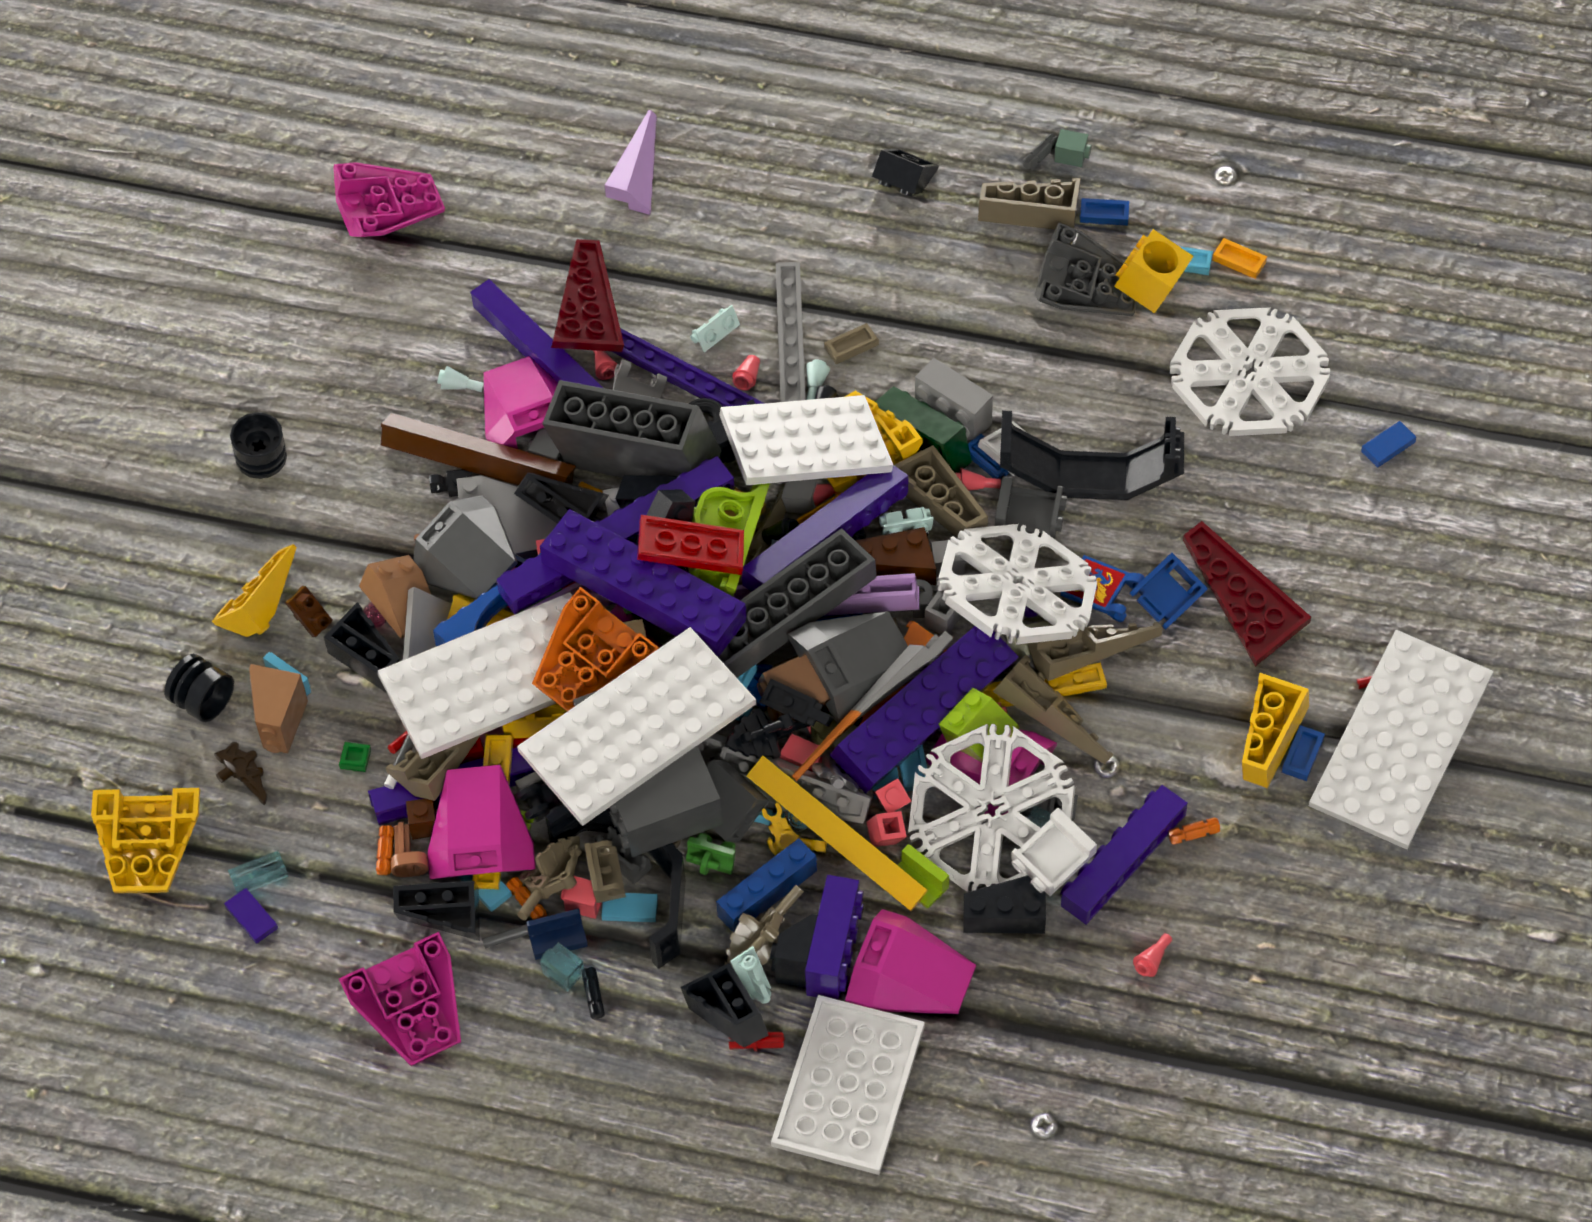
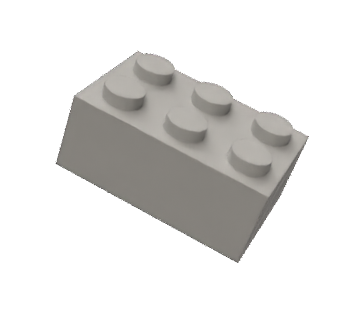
[915,358,993,441]

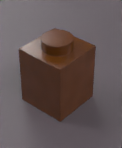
[406,799,436,840]

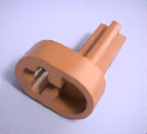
[391,822,428,877]

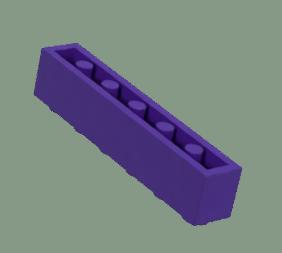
[1060,785,1188,925]

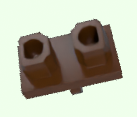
[285,586,333,637]

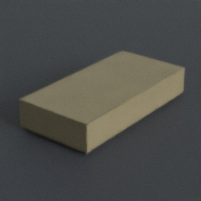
[824,323,879,365]

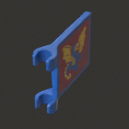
[1061,555,1145,622]

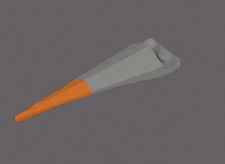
[791,631,953,781]

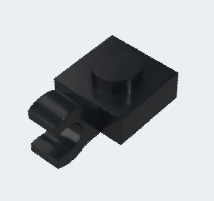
[429,469,472,497]

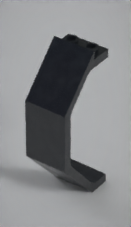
[1000,410,1184,500]
[545,803,686,969]

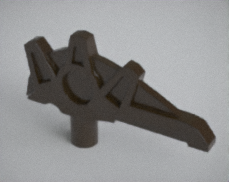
[214,742,267,805]

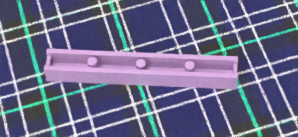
[733,573,919,616]

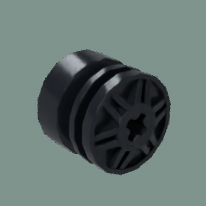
[230,412,287,479]
[164,653,234,723]

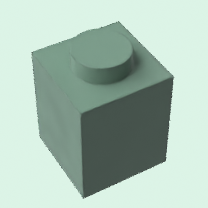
[1054,129,1092,167]

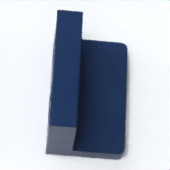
[526,909,588,960]

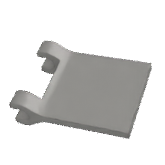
[612,359,667,399]

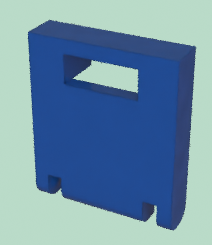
[1129,553,1208,630]

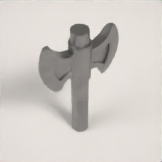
[812,750,859,792]

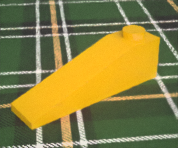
[212,544,297,637]

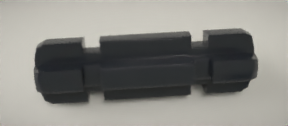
[582,967,605,1019]

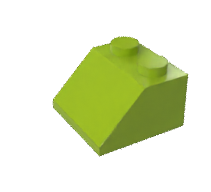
[939,688,1019,763]

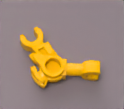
[762,803,827,856]

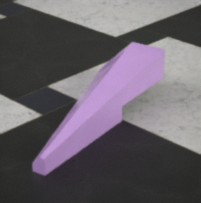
[605,110,657,215]

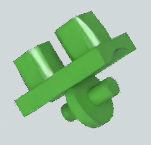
[686,833,736,875]

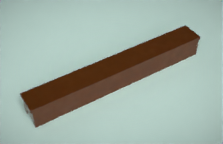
[381,413,576,485]

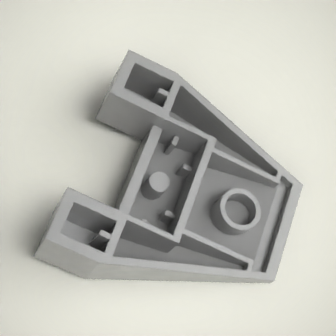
[457,476,557,560]

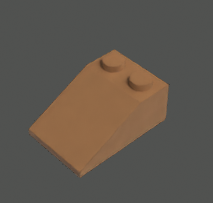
[359,555,431,638]

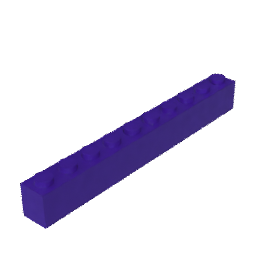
[496,456,735,615]

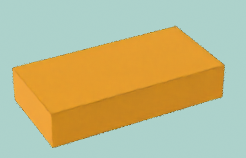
[1212,238,1267,279]

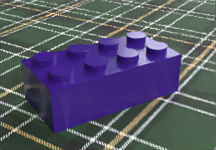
[805,875,864,1000]

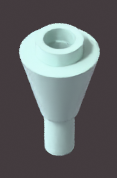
[806,359,830,400]
[437,366,484,392]

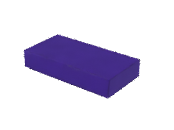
[224,888,278,944]

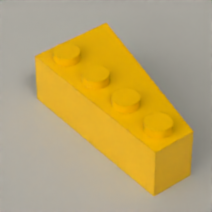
[1242,673,1309,788]

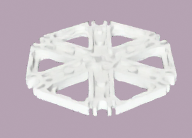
[1170,307,1330,436]
[936,524,1097,644]
[908,724,1075,892]

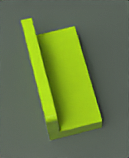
[898,844,949,908]

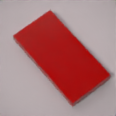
[637,515,744,575]

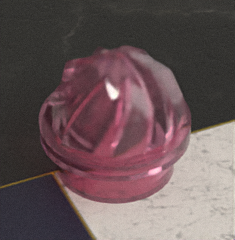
[363,602,386,628]

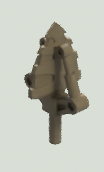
[517,836,582,920]
[725,885,804,967]

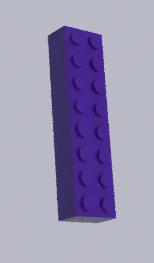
[540,509,746,657]
[830,626,1018,794]

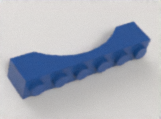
[433,553,541,646]

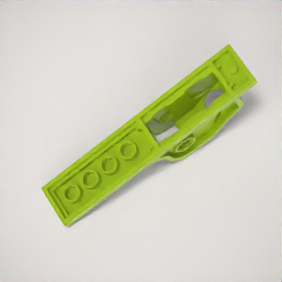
[688,483,770,597]

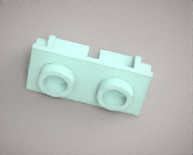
[690,305,740,352]
[879,507,934,535]
[730,946,772,1004]

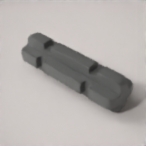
[1023,133,1058,170]

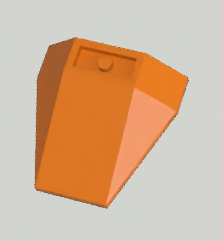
[532,587,659,712]

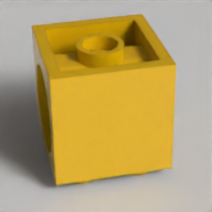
[1115,229,1194,313]

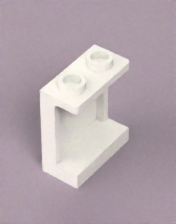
[1011,808,1097,896]

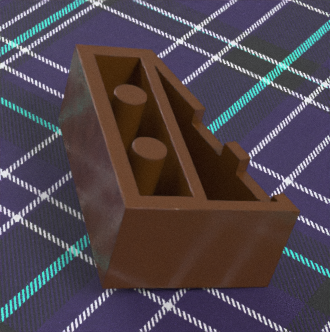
[856,527,936,586]

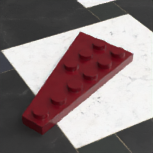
[551,239,624,352]
[1183,521,1311,667]

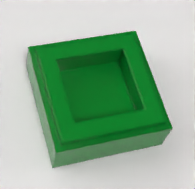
[339,742,371,772]

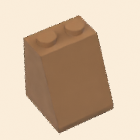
[757,655,831,722]
[249,664,308,753]

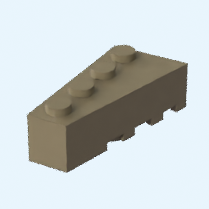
[978,178,1081,230]
[894,445,988,538]

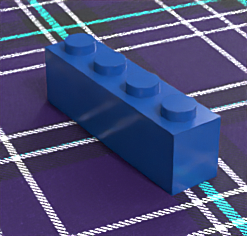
[716,838,817,932]

